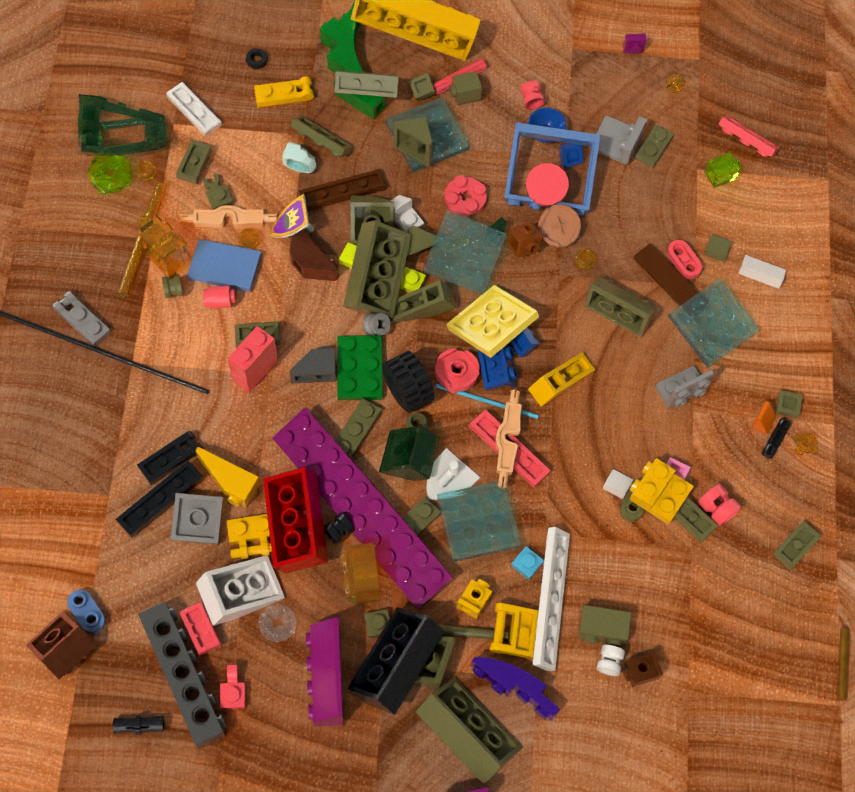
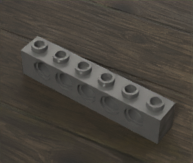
[138,601,227,749]

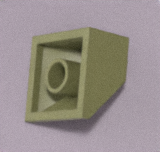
[350,196,394,244]

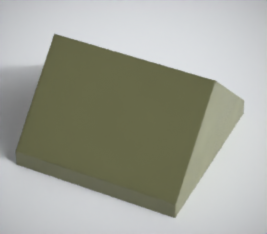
[393,116,432,168]
[414,636,456,691]

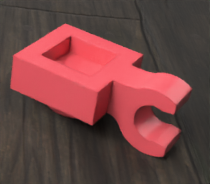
[220,665,245,709]

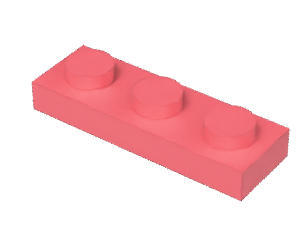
[719,115,780,157]

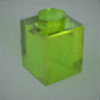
[704,152,740,188]

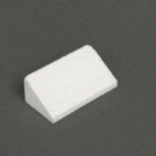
[738,255,786,289]

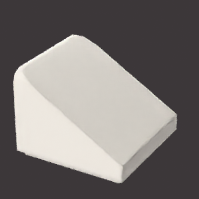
[603,469,633,499]

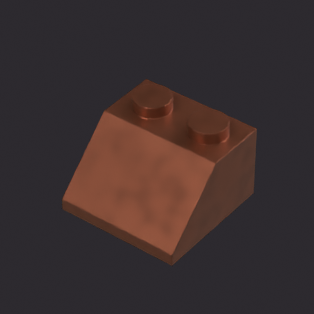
[26,612,96,680]

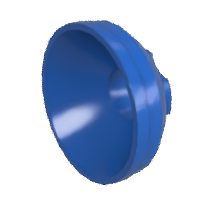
[528,107,566,143]

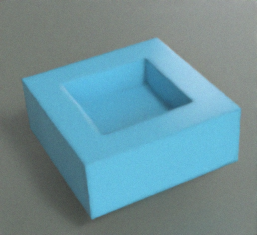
[511,547,544,580]

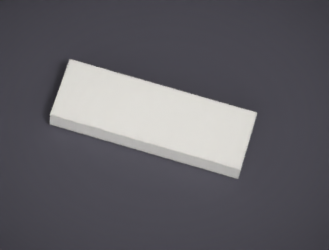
[166,82,222,137]

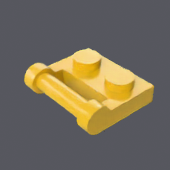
[490,603,539,659]

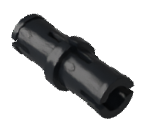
[113,715,164,735]

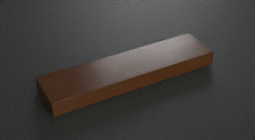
[299,169,386,211]
[633,244,709,318]

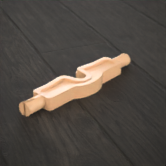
[180,205,277,228]
[495,390,522,488]

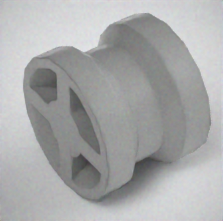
[362,313,391,335]

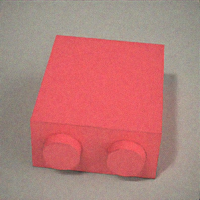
[227,326,278,393]

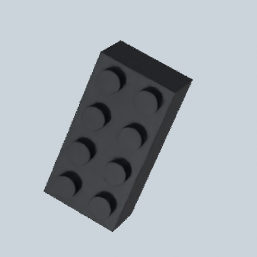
[347,607,445,715]

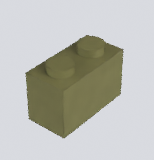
[578,605,631,648]

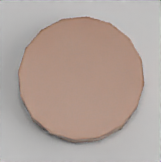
[538,204,581,247]

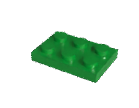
[337,335,382,400]

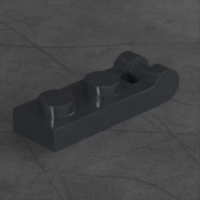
[137,431,204,485]

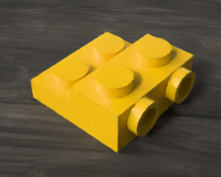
[629,458,694,525]

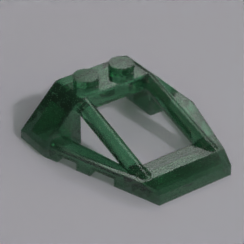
[77,94,167,156]

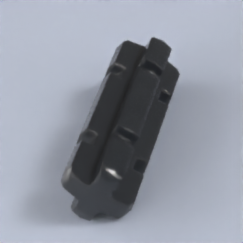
[762,418,791,459]

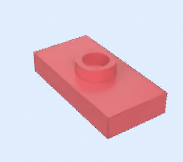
[179,602,222,656]

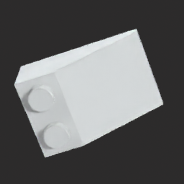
[196,555,285,626]

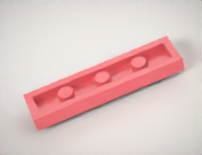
[469,409,551,488]

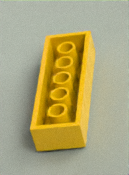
[351,0,481,61]

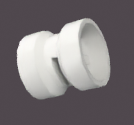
[596,645,625,676]

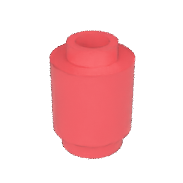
[203,285,236,309]

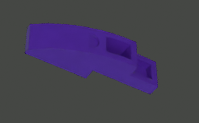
[471,657,560,721]

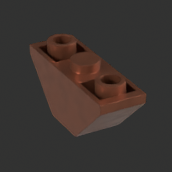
[290,229,339,281]

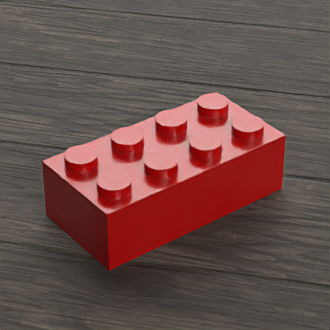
[263,467,329,574]

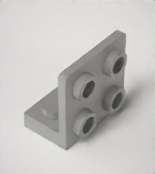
[590,116,647,165]
[655,366,715,409]

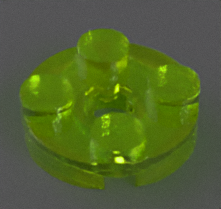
[87,152,132,195]

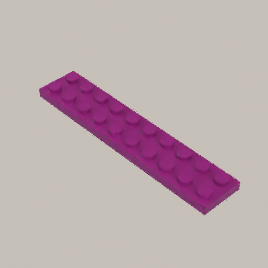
[273,407,454,610]

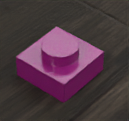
[623,33,647,54]

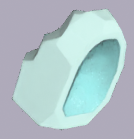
[282,142,317,173]

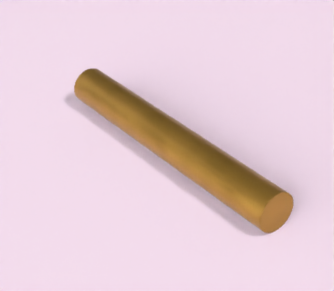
[837,628,850,701]

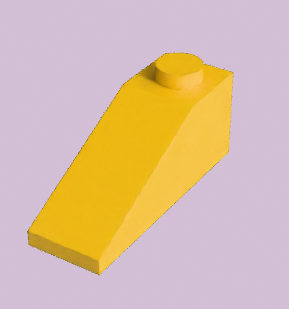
[528,352,595,407]
[196,447,260,508]

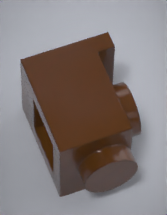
[623,651,663,687]

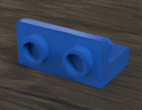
[477,345,518,391]

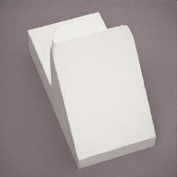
[390,195,425,232]

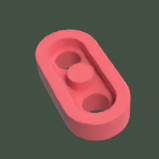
[667,240,702,279]

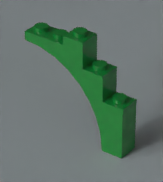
[320,2,386,120]

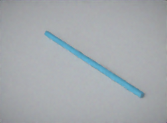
[435,383,539,419]

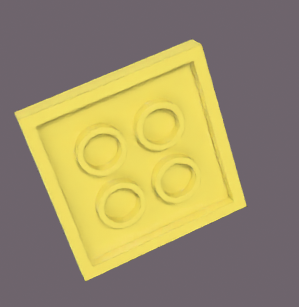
[446,285,539,358]

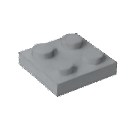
[171,493,223,545]

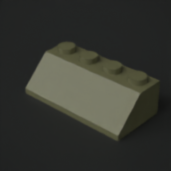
[343,220,412,318]
[416,677,523,785]

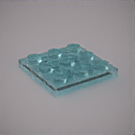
[386,98,469,172]
[423,210,507,295]
[668,278,759,368]
[437,480,521,562]

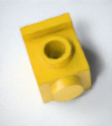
[456,579,492,620]

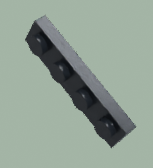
[116,460,204,538]

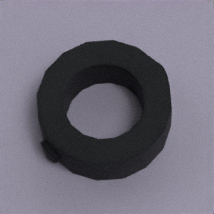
[245,48,268,69]

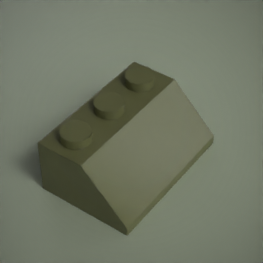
[584,277,657,337]

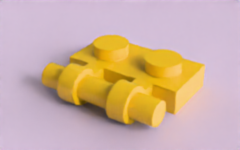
[226,514,272,560]

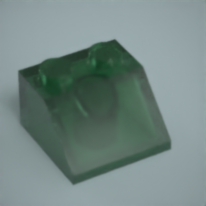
[379,426,440,481]

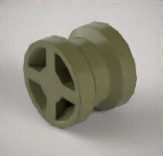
[162,274,183,298]

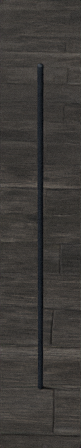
[0,311,209,394]

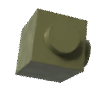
[449,71,482,105]

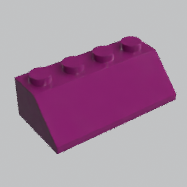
[306,618,344,727]

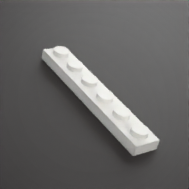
[533,527,570,671]

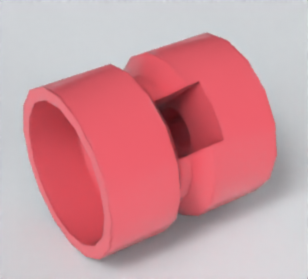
[698,483,742,527]

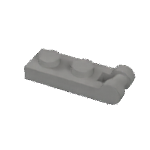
[52,291,111,347]

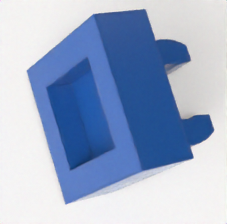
[559,143,583,168]
[510,328,540,358]

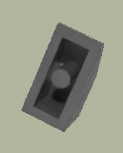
[290,346,336,384]

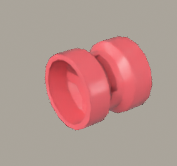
[520,81,545,110]

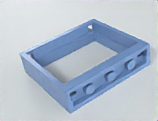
[504,122,600,216]

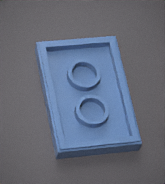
[187,239,262,292]

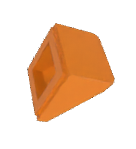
[752,401,776,434]

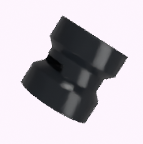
[324,513,355,545]

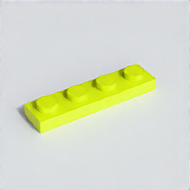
[339,242,426,293]

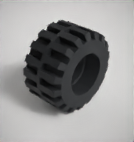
[382,351,435,413]

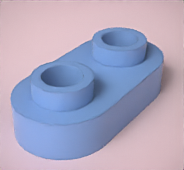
[67,590,106,634]

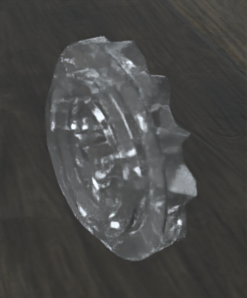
[258,603,297,642]

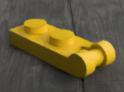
[254,77,314,108]

